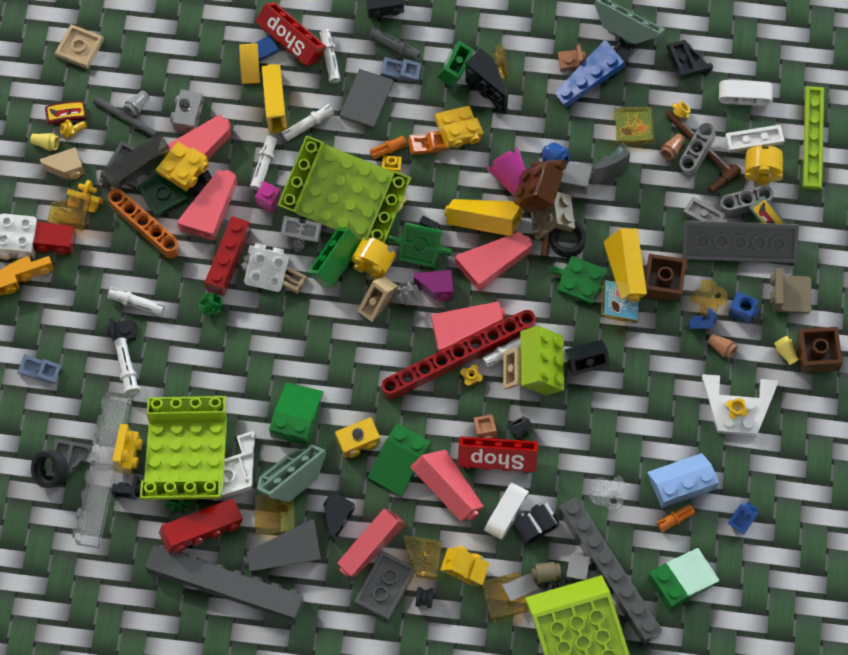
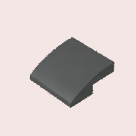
[591,149,630,185]

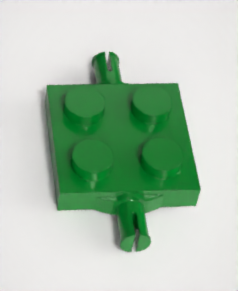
[388,223,452,268]
[551,256,607,305]

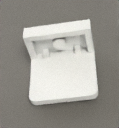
[0,214,37,260]
[244,243,289,292]

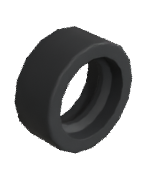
[550,221,586,258]
[31,450,69,488]

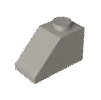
[559,163,592,194]

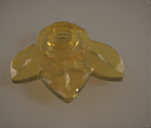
[690,280,728,316]

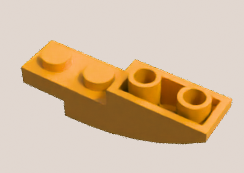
[0,256,54,296]

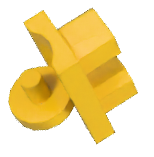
[66,180,104,213]

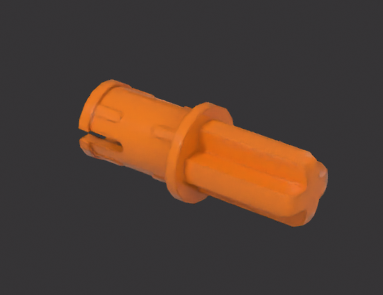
[370,136,407,159]
[656,505,695,533]

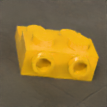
[434,106,483,148]
[156,141,209,192]
[112,423,143,475]

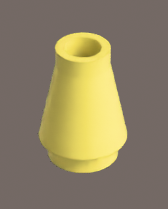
[30,133,60,151]
[774,336,799,366]

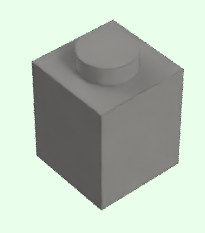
[565,552,590,583]

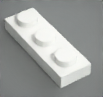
[725,125,784,153]

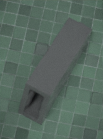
[244,519,321,572]

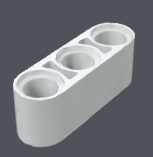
[719,80,773,106]
[484,482,529,540]

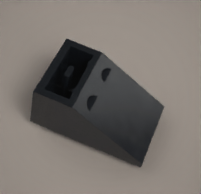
[465,48,508,113]

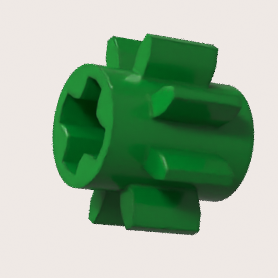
[199,292,223,316]
[165,499,189,514]

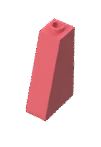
[163,114,232,160]
[177,170,238,241]
[455,231,532,291]
[431,301,506,352]
[410,450,484,521]
[337,509,407,577]

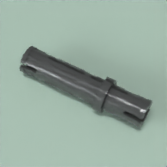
[369,27,422,62]

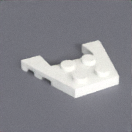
[702,374,778,436]
[213,431,255,501]

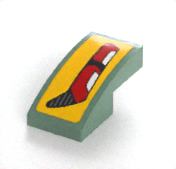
[749,196,786,224]

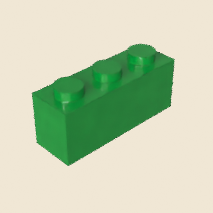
[307,228,361,288]

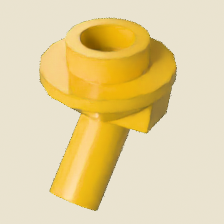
[60,120,87,138]

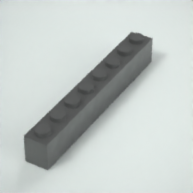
[558,496,662,646]
[145,545,304,623]

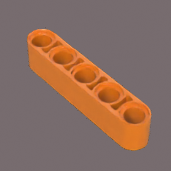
[108,189,180,258]

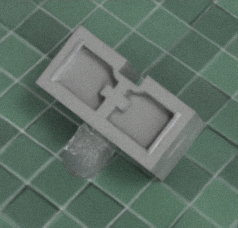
[170,89,204,133]
[280,216,322,252]

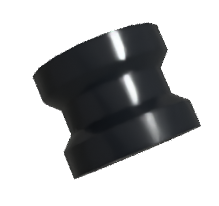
[415,587,434,608]

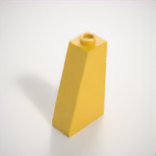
[262,64,287,134]
[444,199,523,236]
[604,228,647,302]

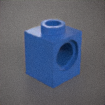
[728,291,760,323]

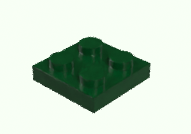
[137,175,189,218]

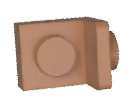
[558,45,586,71]
[473,414,497,439]

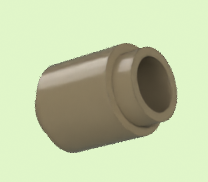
[531,562,561,584]

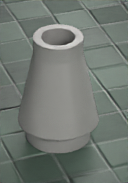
[123,90,149,117]

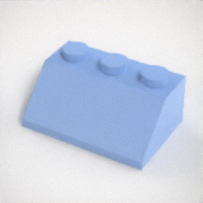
[647,453,719,508]

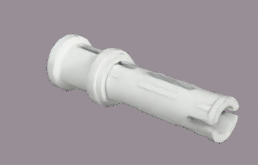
[114,338,141,396]

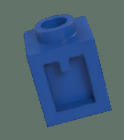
[688,308,717,329]
[728,502,759,535]

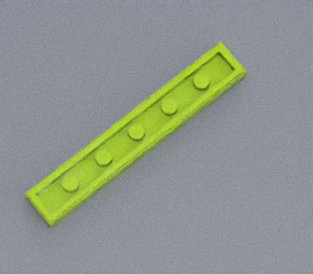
[802,86,824,191]

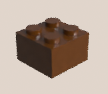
[513,162,563,213]
[643,254,687,303]
[796,327,843,373]

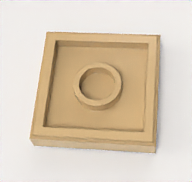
[54,24,104,69]

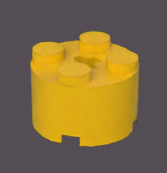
[745,146,783,186]
[352,237,396,279]

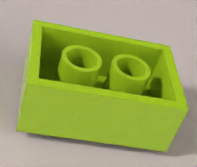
[521,326,564,396]

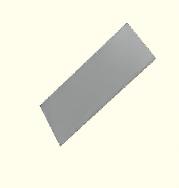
[502,573,540,601]

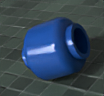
[541,142,570,164]

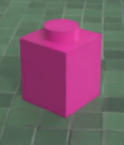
[255,181,281,213]

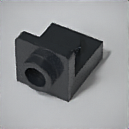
[188,170,212,198]
[107,318,136,343]
[111,475,141,500]

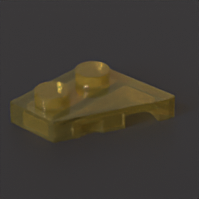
[492,45,508,78]
[47,194,92,231]
[403,535,442,580]

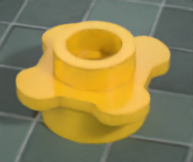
[672,101,690,119]
[460,364,483,386]
[726,398,748,419]

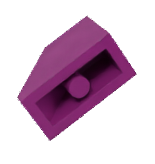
[413,270,453,301]

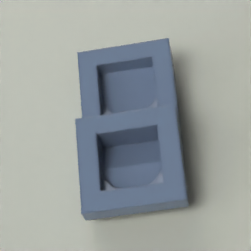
[380,57,421,81]
[17,354,61,384]

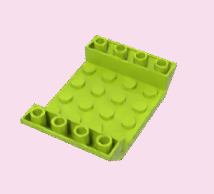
[278,135,411,244]
[140,396,227,500]
[525,575,630,655]

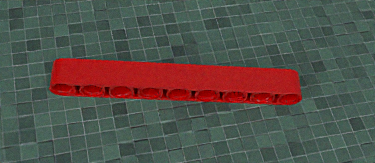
[381,310,536,400]

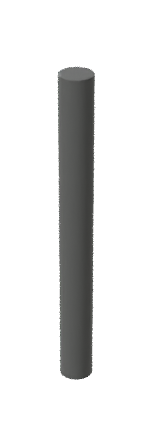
[93,97,158,138]

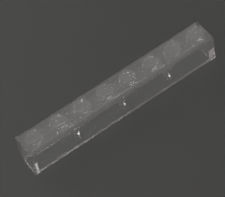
[72,391,132,548]

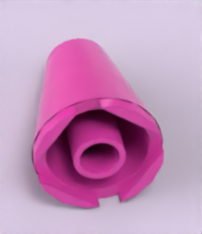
[486,148,526,197]

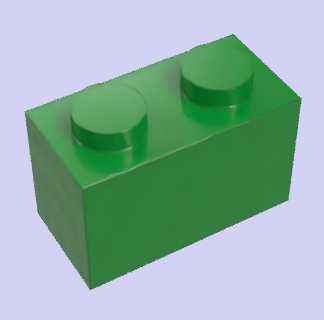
[437,41,474,87]

